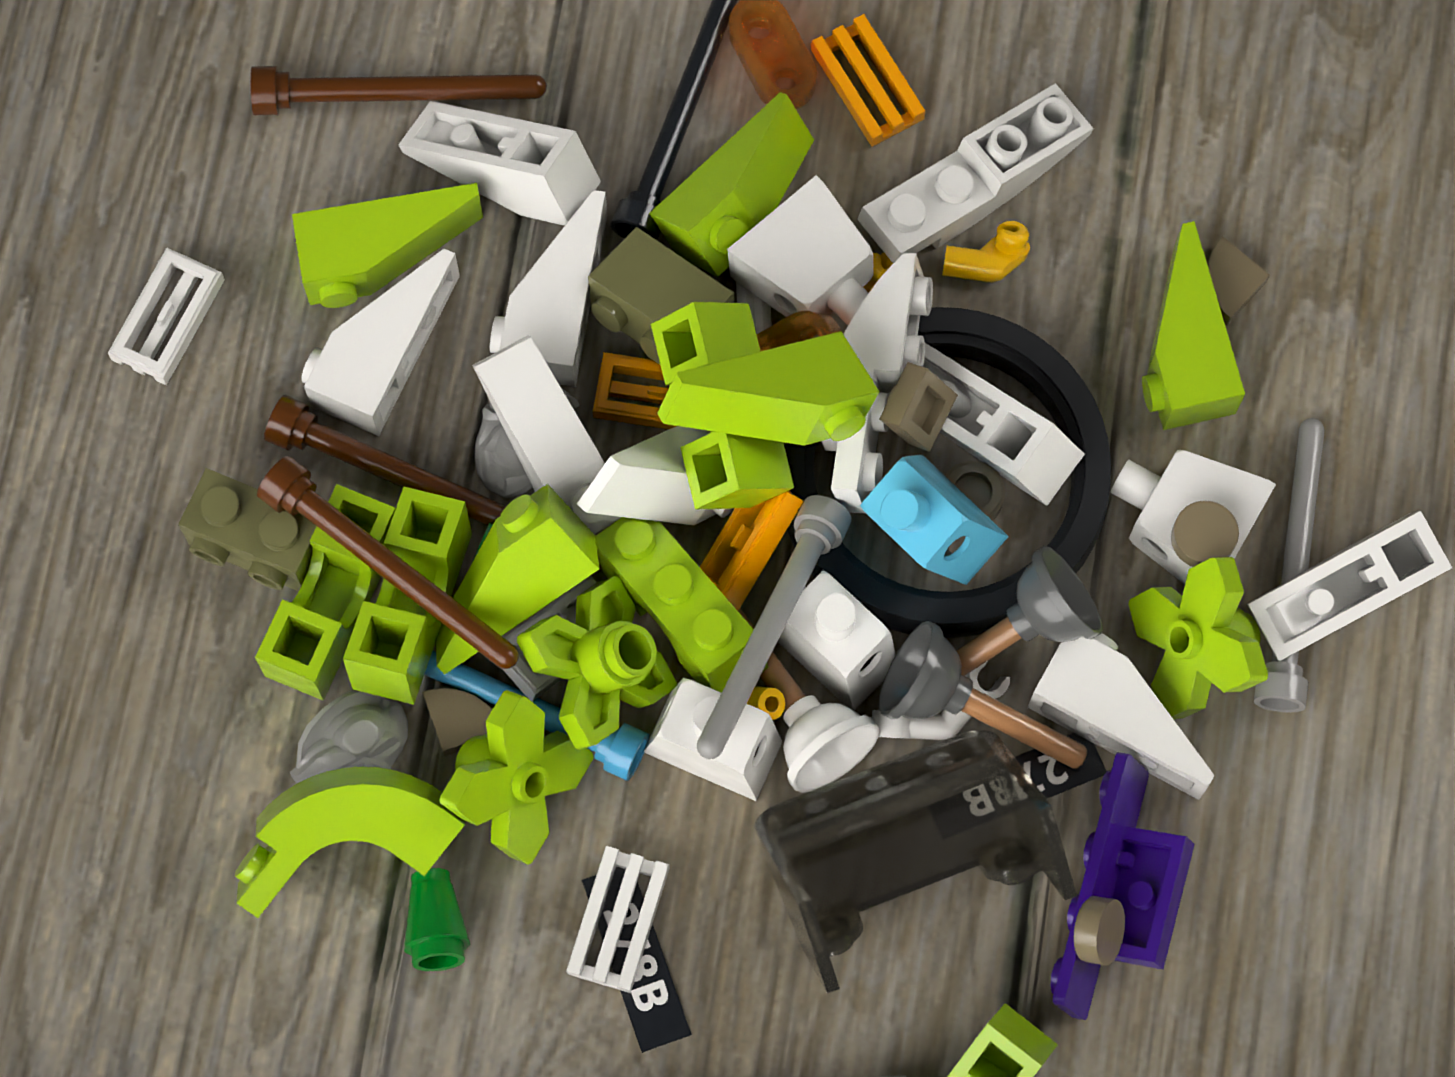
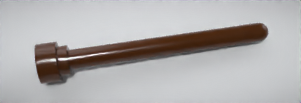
[251,66,547,115]
[264,395,506,525]
[257,456,519,669]

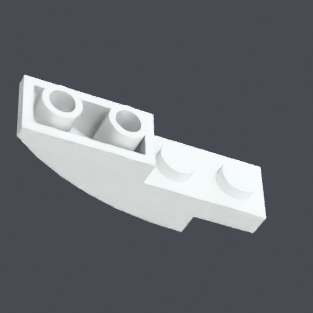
[857,83,1094,263]
[821,253,933,513]

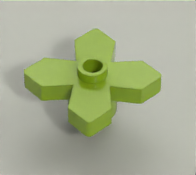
[1128,557,1268,719]
[516,576,677,750]
[440,690,594,865]

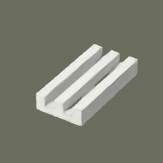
[108,248,225,386]
[566,846,670,993]

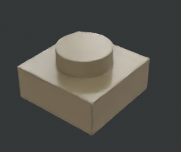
[879,362,958,452]

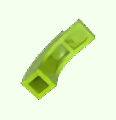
[234,766,465,918]

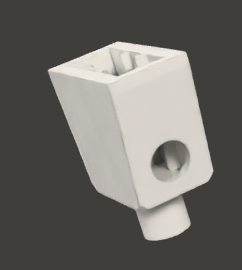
[727,175,873,330]
[1110,450,1276,585]
[777,570,896,711]
[644,678,782,801]

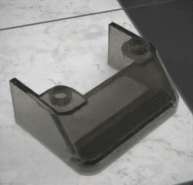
[755,730,1077,994]

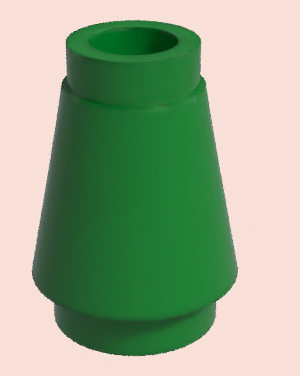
[404,868,470,971]

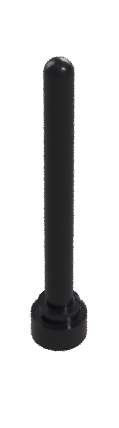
[610,0,738,240]

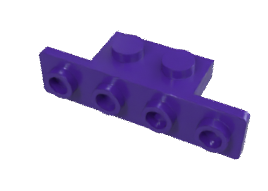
[1051,752,1195,1020]

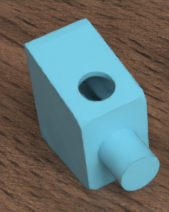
[860,455,1009,585]

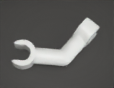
[872,661,1010,740]

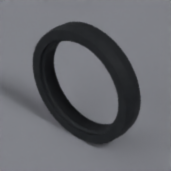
[783,307,1111,638]

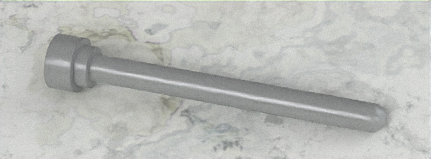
[1254,418,1325,713]
[697,495,851,759]

